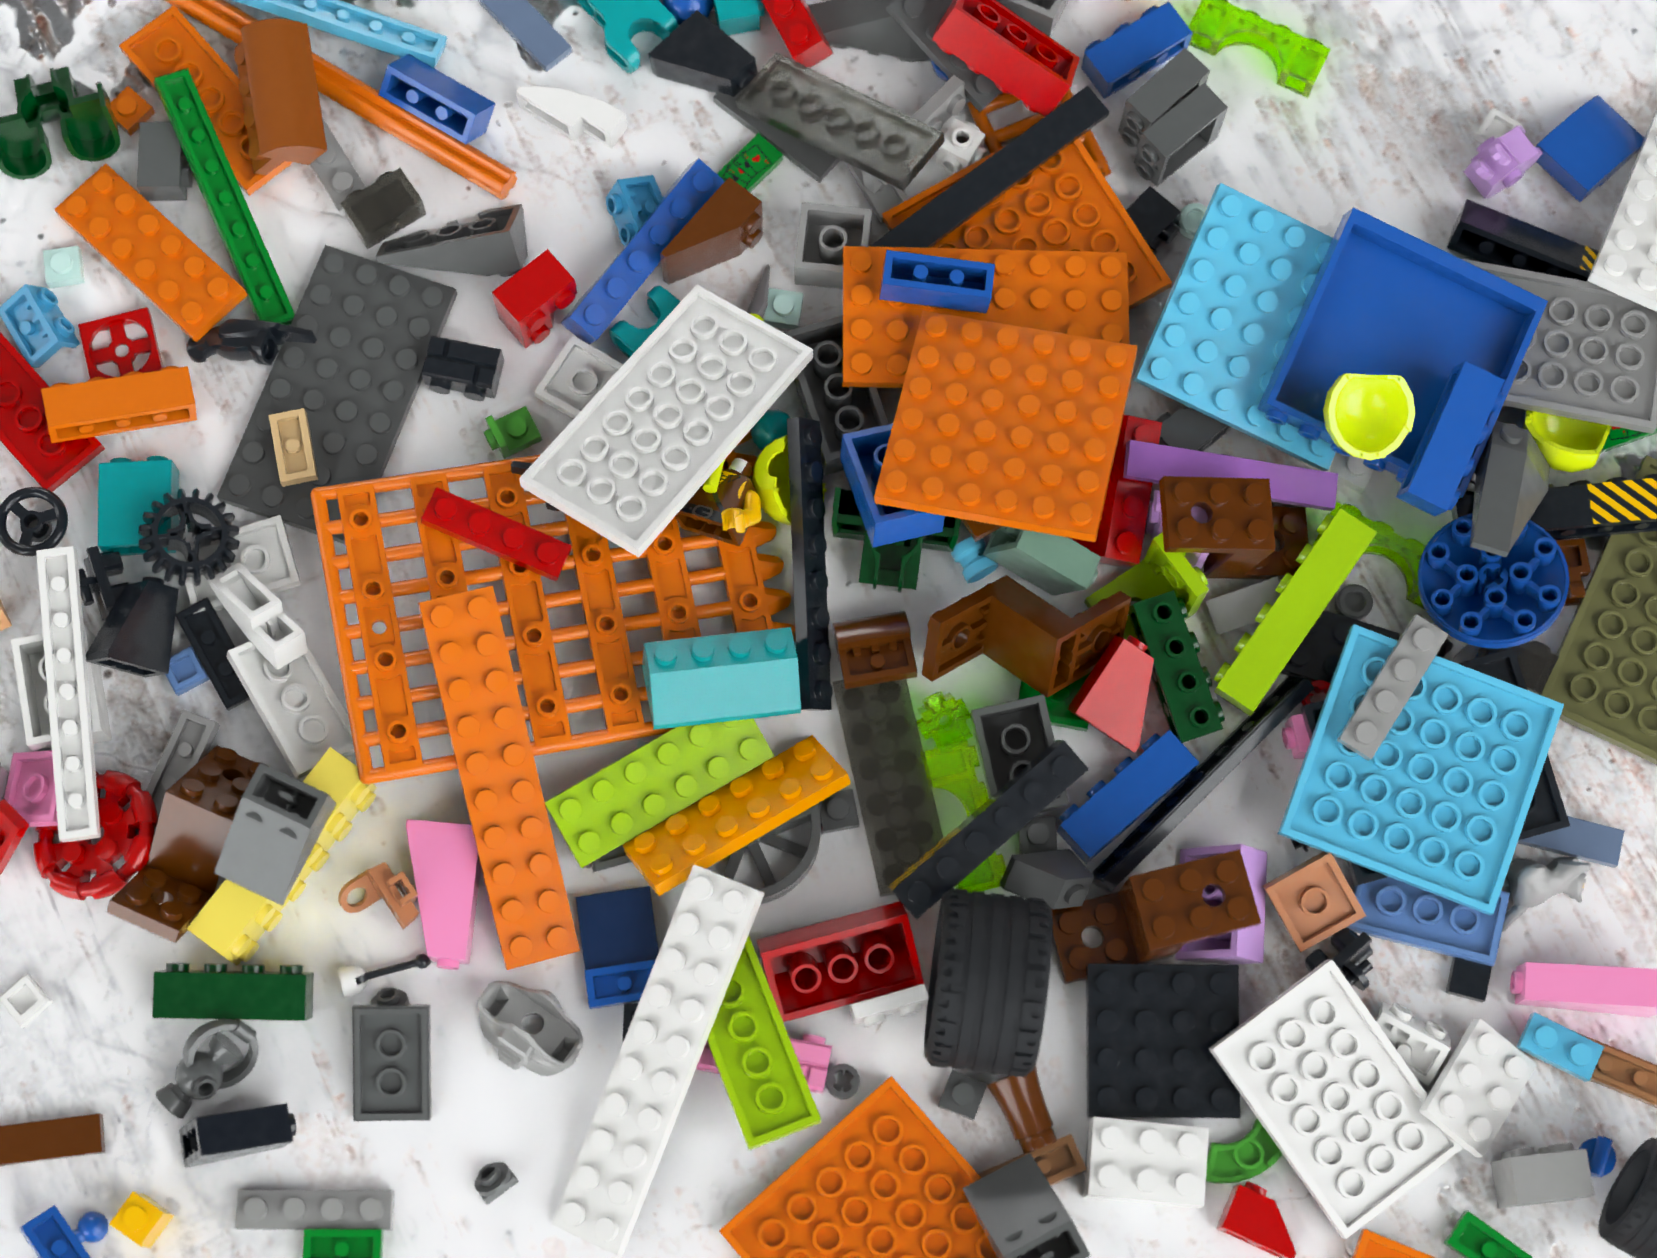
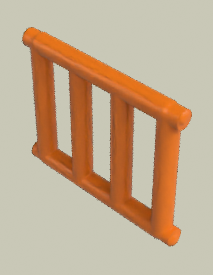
[967,89,1111,177]

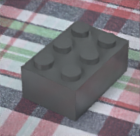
[970,694,1069,812]

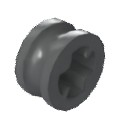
[826,1064,860,1100]

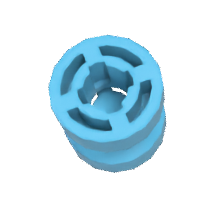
[950,536,998,583]

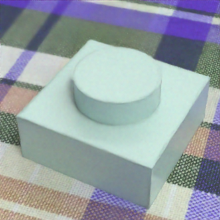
[43,246,85,288]
[764,288,804,330]

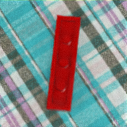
[421,487,572,582]

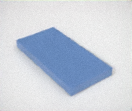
[1347,877,1510,967]

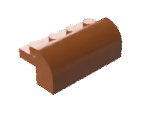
[234,18,327,176]

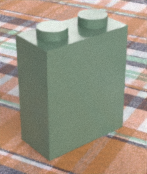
[983,526,1101,596]

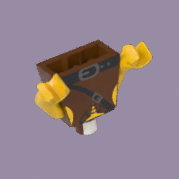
[675,458,762,546]

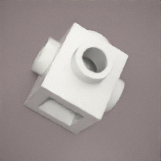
[934,118,987,173]

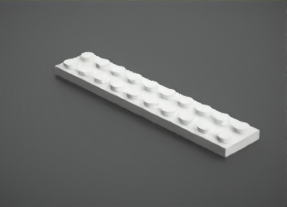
[551,865,765,1255]

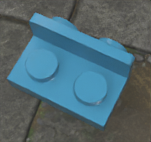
[606,175,663,246]
[0,284,80,368]

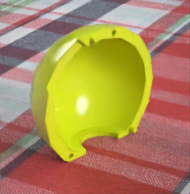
[1323,373,1415,460]
[1523,410,1612,473]
[753,435,827,526]

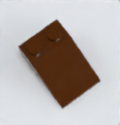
[660,177,763,284]

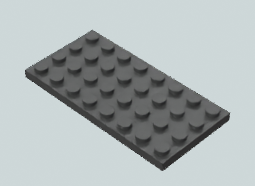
[217,245,458,544]

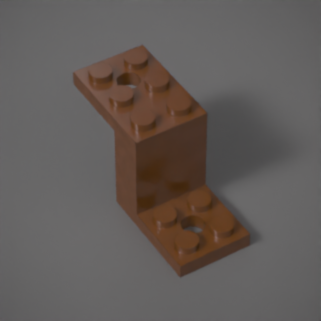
[1159,476,1309,580]
[922,575,1131,698]
[107,745,268,943]
[1051,849,1261,984]

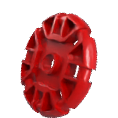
[33,770,158,900]

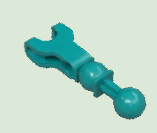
[575,0,678,73]
[609,285,790,451]

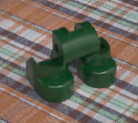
[0,66,121,180]
[831,487,961,593]

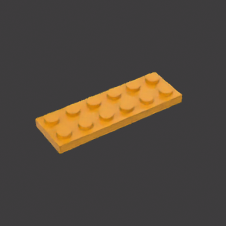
[622,735,851,896]

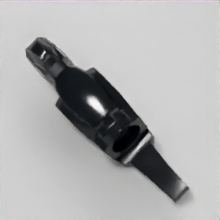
[186,319,317,366]

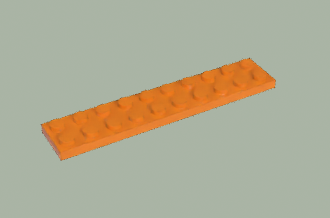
[418,585,580,970]

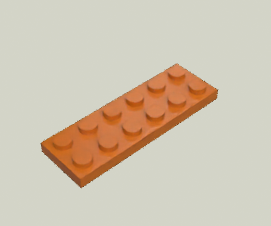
[119,5,293,196]
[54,163,248,343]

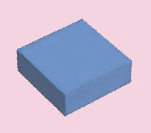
[165,646,210,696]

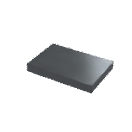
[352,1004,432,1121]

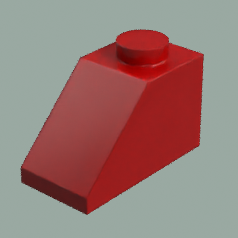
[1216,1181,1296,1258]

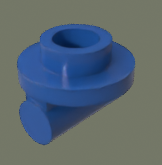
[1578,1136,1616,1178]

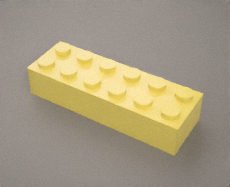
[187,747,377,967]

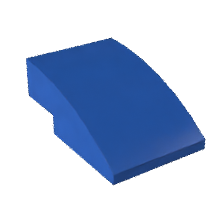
[1536,95,1645,203]

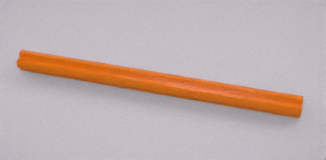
[164,0,518,200]

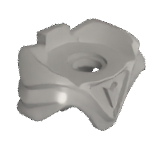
[477,981,583,1076]

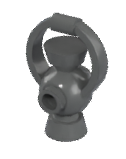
[156,1019,259,1119]

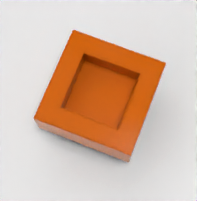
[110,86,155,136]

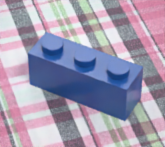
[1081,1,1193,99]
[379,54,496,144]
[879,250,995,314]

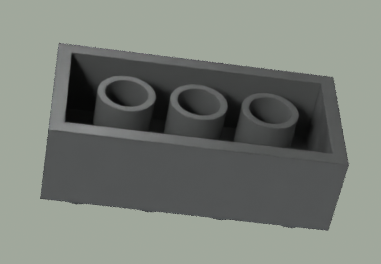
[783,315,889,476]

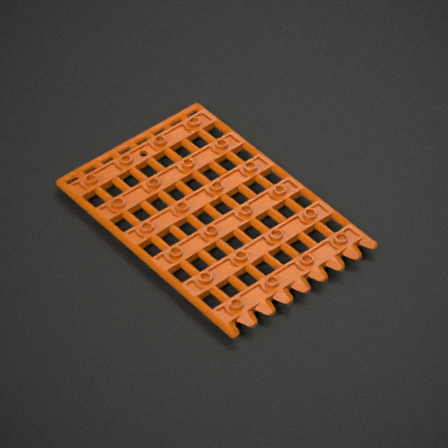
[310,430,796,784]

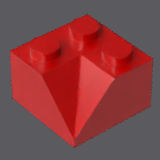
[492,249,578,349]

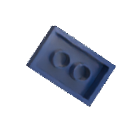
[840,423,945,548]

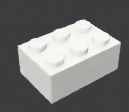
[11,625,112,751]
[1083,1117,1209,1209]

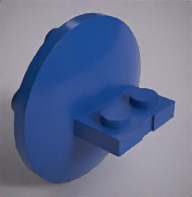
[1418,513,1569,649]

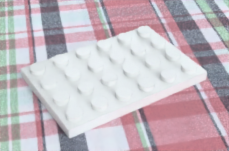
[1209,959,1463,1239]

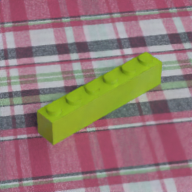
[1213,508,1378,716]

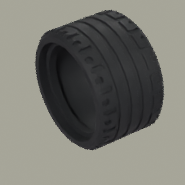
[924,888,1053,1077]

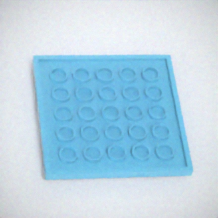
[1133,183,1336,471]
[1278,624,1564,915]

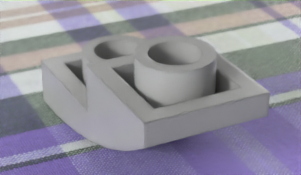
[1206,576,1280,635]

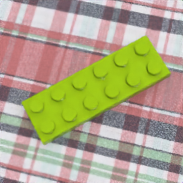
[545,718,774,868]
[707,935,821,1151]

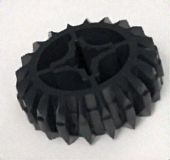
[138,488,240,587]

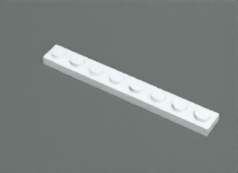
[36,546,101,843]

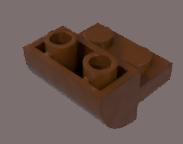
[832,611,917,689]

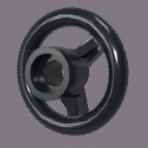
[0,487,68,556]

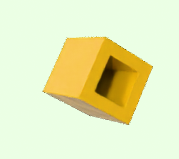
[109,1191,174,1248]

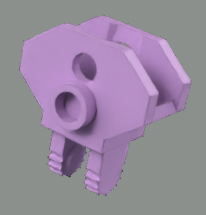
[1464,126,1543,199]

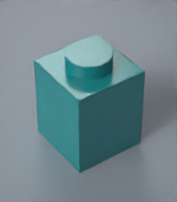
[713,0,765,36]

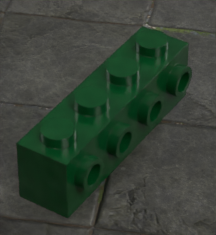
[1128,590,1225,744]
[152,963,314,1021]

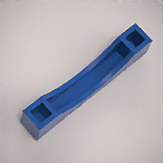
[561,158,725,345]

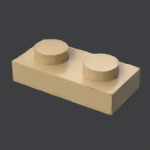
[268,408,319,487]

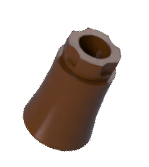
[987,1065,1056,1154]

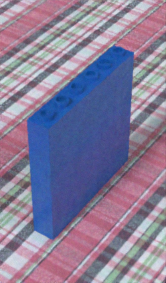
[1257,207,1548,498]

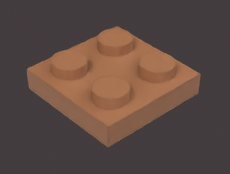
[1262,852,1366,952]

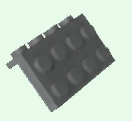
[885,0,1002,112]

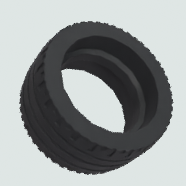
[1598,1138,1657,1258]

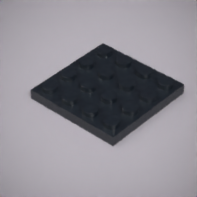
[1086,964,1240,1118]

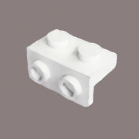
[849,984,929,1027]

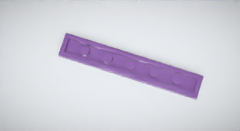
[1123,440,1338,511]

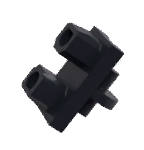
[79,546,129,621]
[1305,927,1373,991]

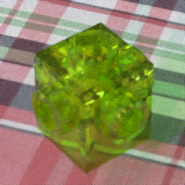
[915,691,973,753]

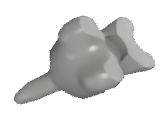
[1502,857,1591,932]

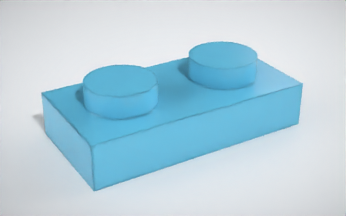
[1516,1012,1604,1082]

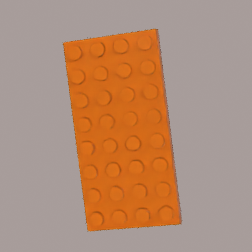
[842,246,1131,390]

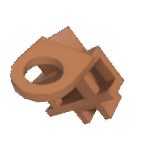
[338,862,419,930]

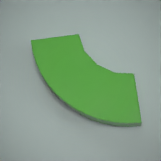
[1206,1118,1283,1184]

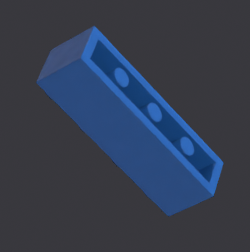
[1396,361,1505,517]
[1057,730,1200,864]

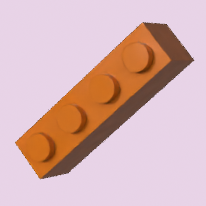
[41,366,197,443]

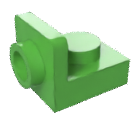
[483,406,543,459]

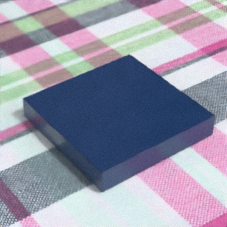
[576,886,659,970]

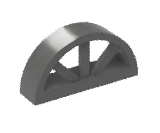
[723,804,821,904]

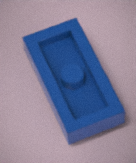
[584,959,656,1009]

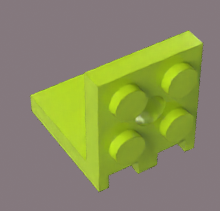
[1084,532,1209,639]

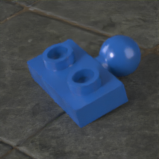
[20,1205,109,1258]

